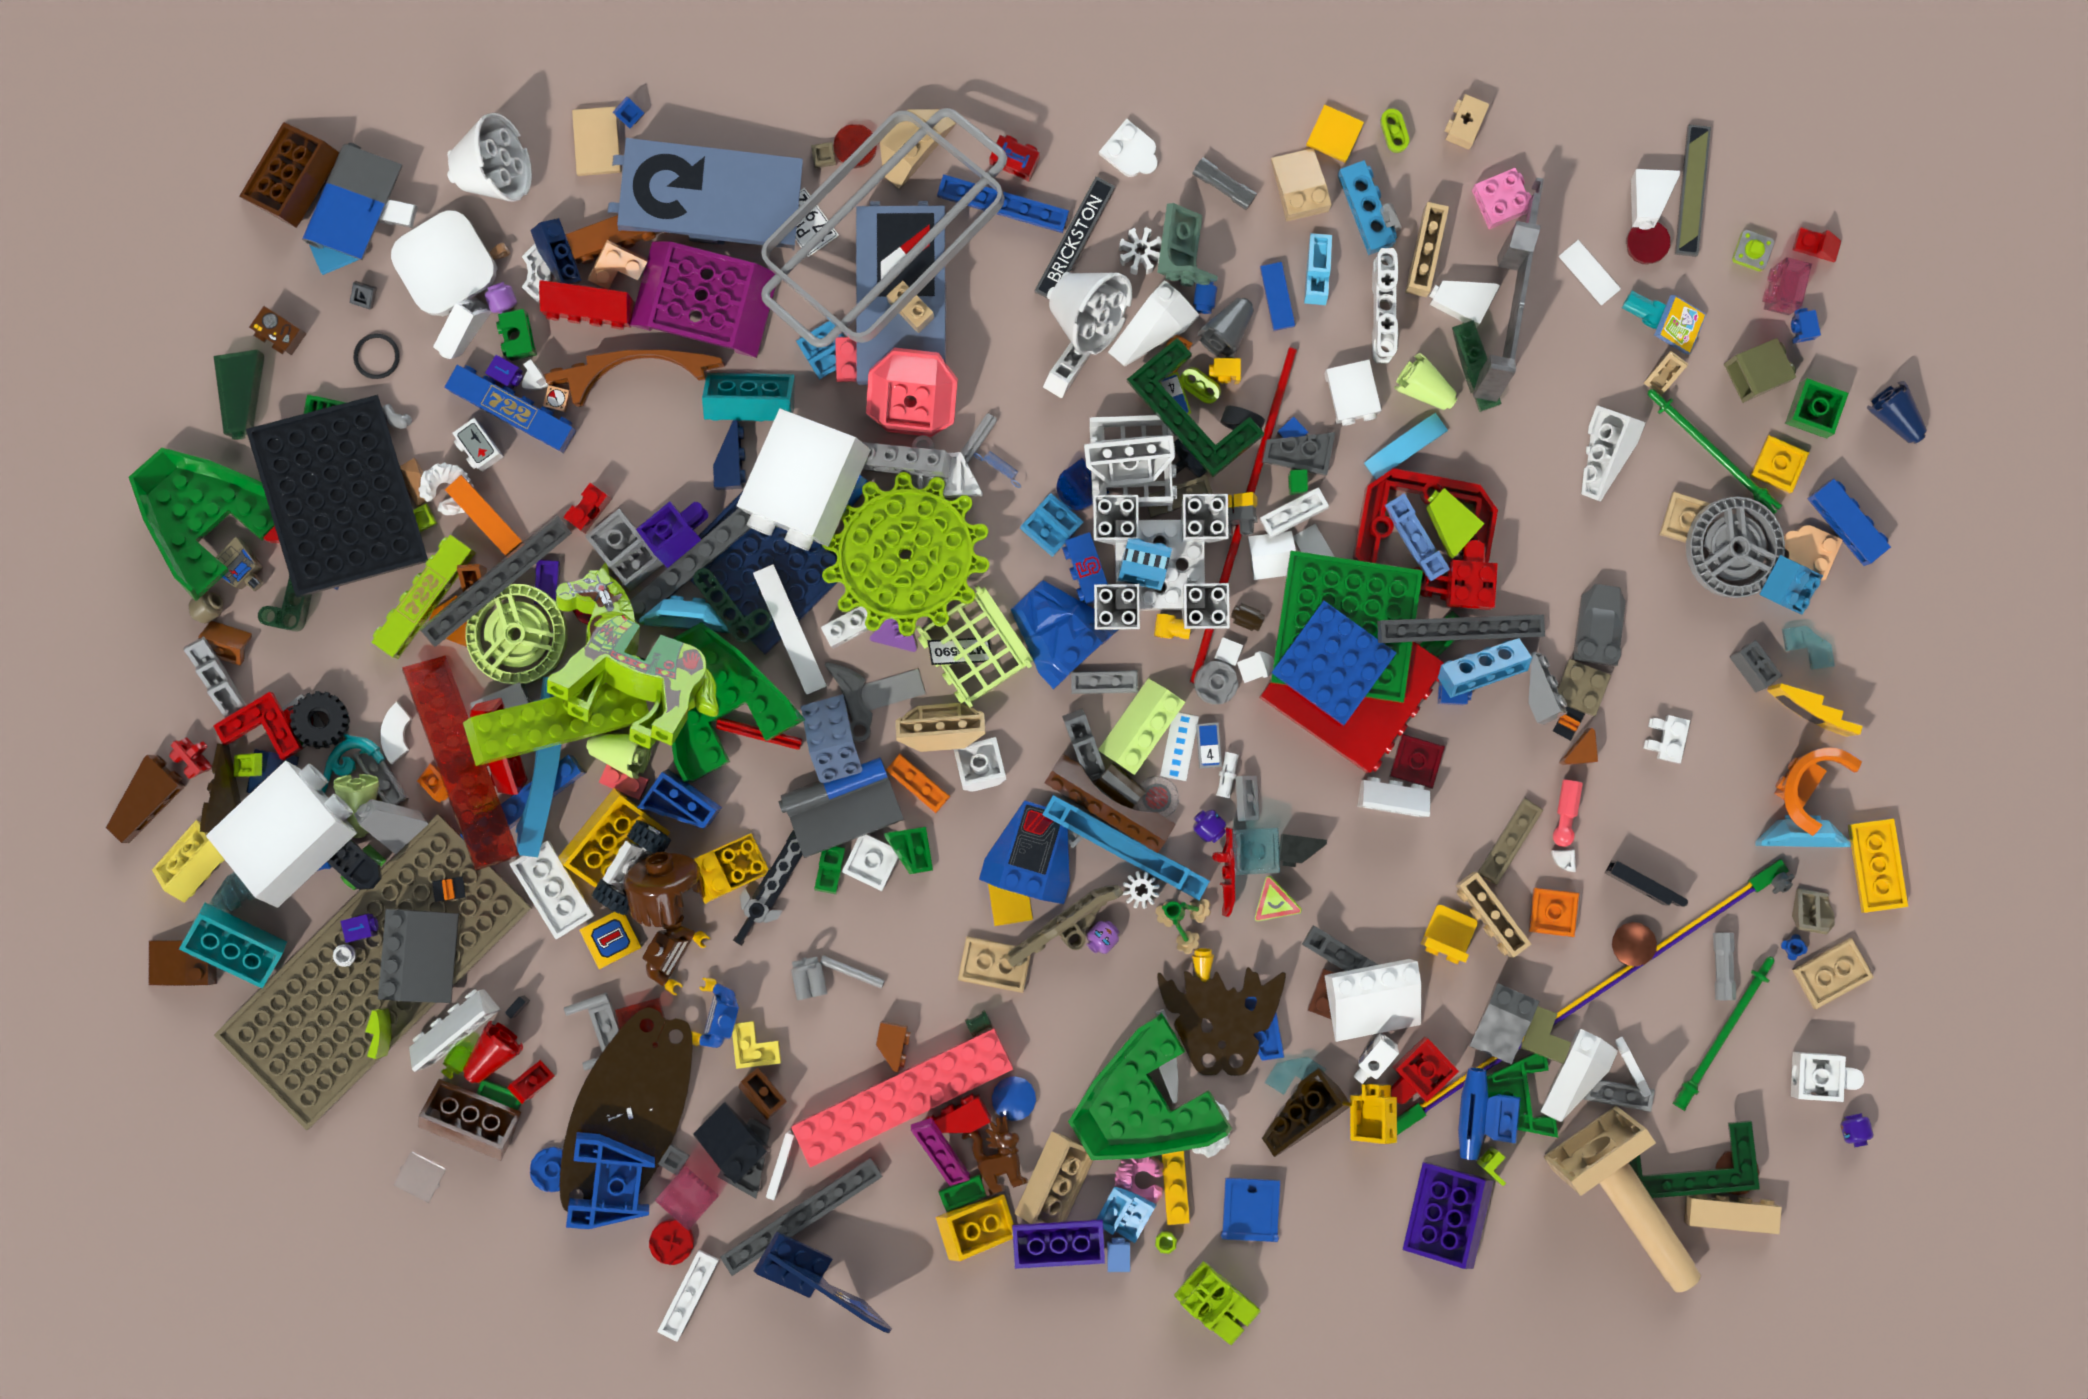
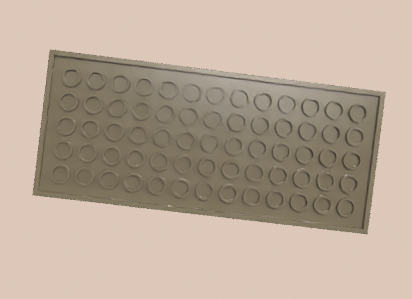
[214,814,532,1131]

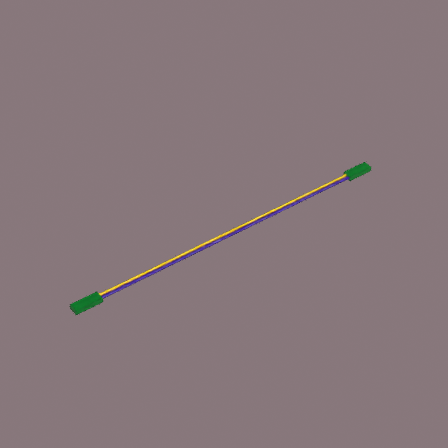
[1397,859,1789,1135]

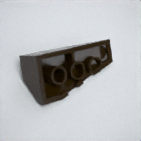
[200,743,241,833]
[1262,1068,1352,1157]

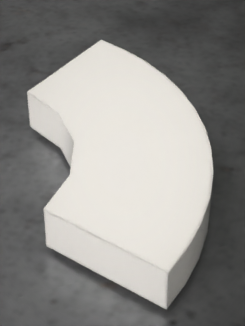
[522,243,551,303]
[380,702,412,764]
[1615,1037,1651,1098]

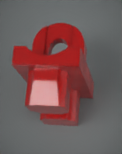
[169,737,212,779]

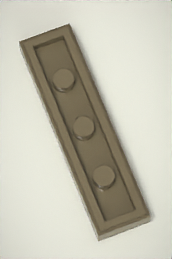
[1478,798,1543,885]

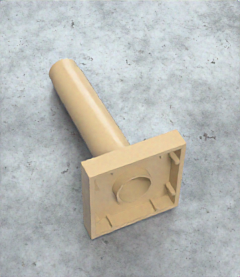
[1543,1106,1701,1292]

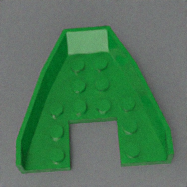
[128,448,275,601]
[672,622,805,782]
[1068,1012,1232,1160]

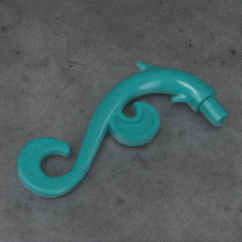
[321,734,385,793]

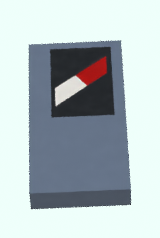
[856,201,946,385]

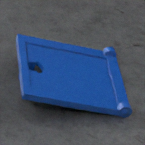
[1221,1178,1280,1242]

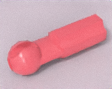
[1553,780,1583,847]

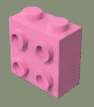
[1472,168,1532,229]

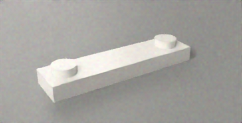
[657,1249,719,1342]

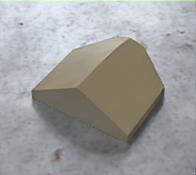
[1792,888,1835,935]

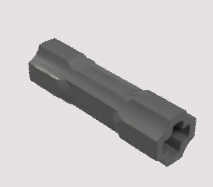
[1192,157,1257,210]

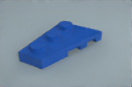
[1245,997,1285,1061]

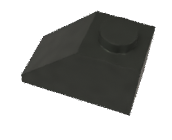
[1278,834,1327,867]

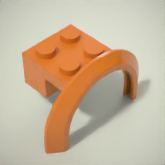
[1774,748,1862,836]

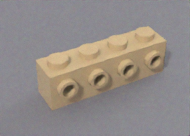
[1455,872,1531,958]

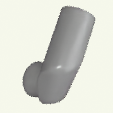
[382,404,412,429]

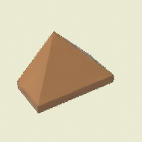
[400,458,437,507]

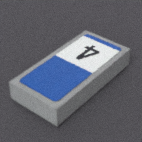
[1196,723,1222,769]

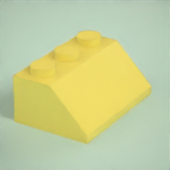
[152,820,225,903]

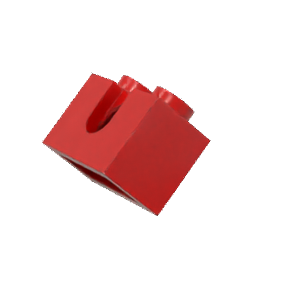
[563,482,612,534]

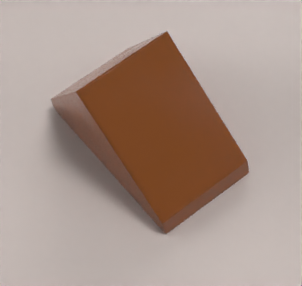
[457,564,487,592]
[1559,728,1598,765]

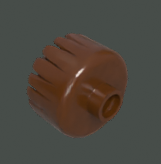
[624,852,705,930]

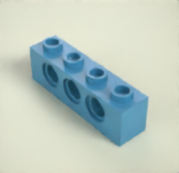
[1338,160,1397,255]
[1438,638,1532,698]

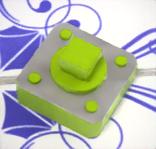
[1732,230,1774,272]

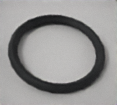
[353,333,400,379]

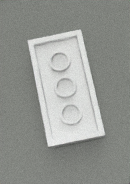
[510,840,595,940]

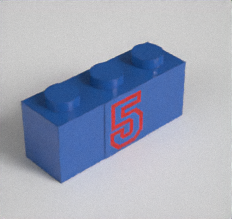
[1062,532,1108,605]

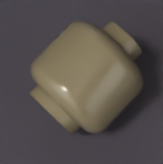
[189,591,223,624]

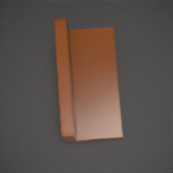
[198,621,252,666]

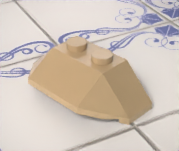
[880,109,956,190]
[895,703,985,752]

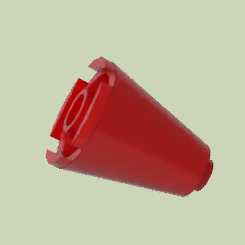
[463,1021,523,1083]

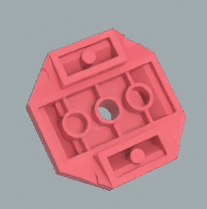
[866,347,958,437]

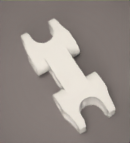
[1372,248,1398,363]

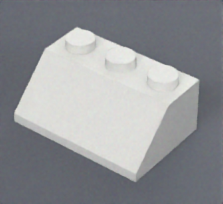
[1357,777,1430,818]

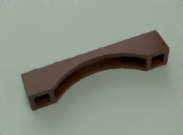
[1045,754,1176,853]

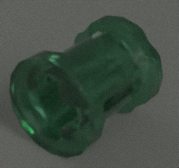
[965,1010,993,1037]

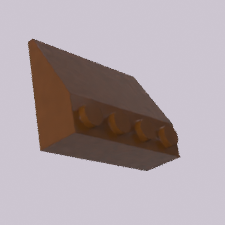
[239,122,339,228]

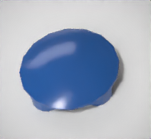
[992,1076,1036,1121]

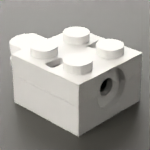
[1791,1052,1864,1102]

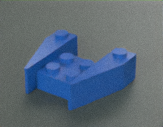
[566,1132,655,1229]

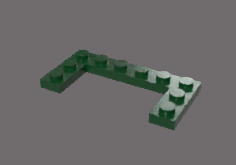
[1127,338,1264,477]
[1629,1121,1760,1198]

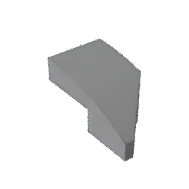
[1380,203,1401,232]

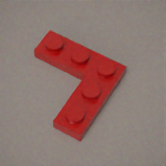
[213,692,303,760]

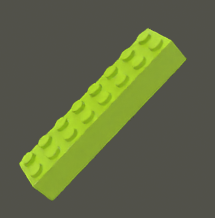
[463,684,649,766]

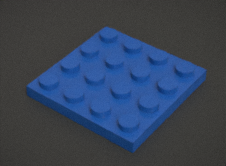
[1271,601,1396,726]

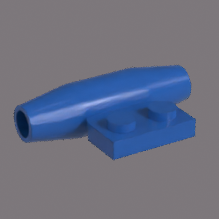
[1458,1068,1521,1160]

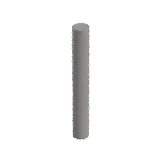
[820,956,885,988]

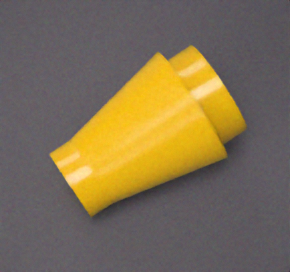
[1192,948,1214,982]

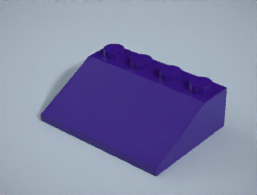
[1402,1162,1494,1269]

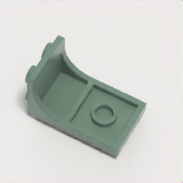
[1157,203,1218,287]

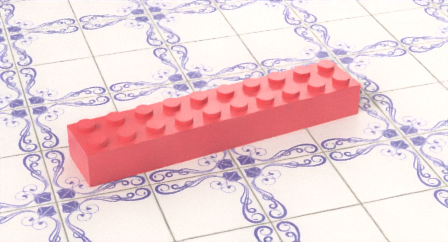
[791,1027,1013,1168]

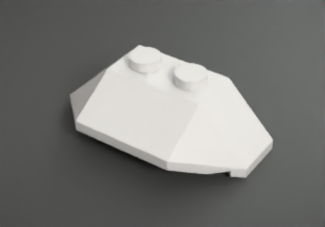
[1084,435,1175,486]

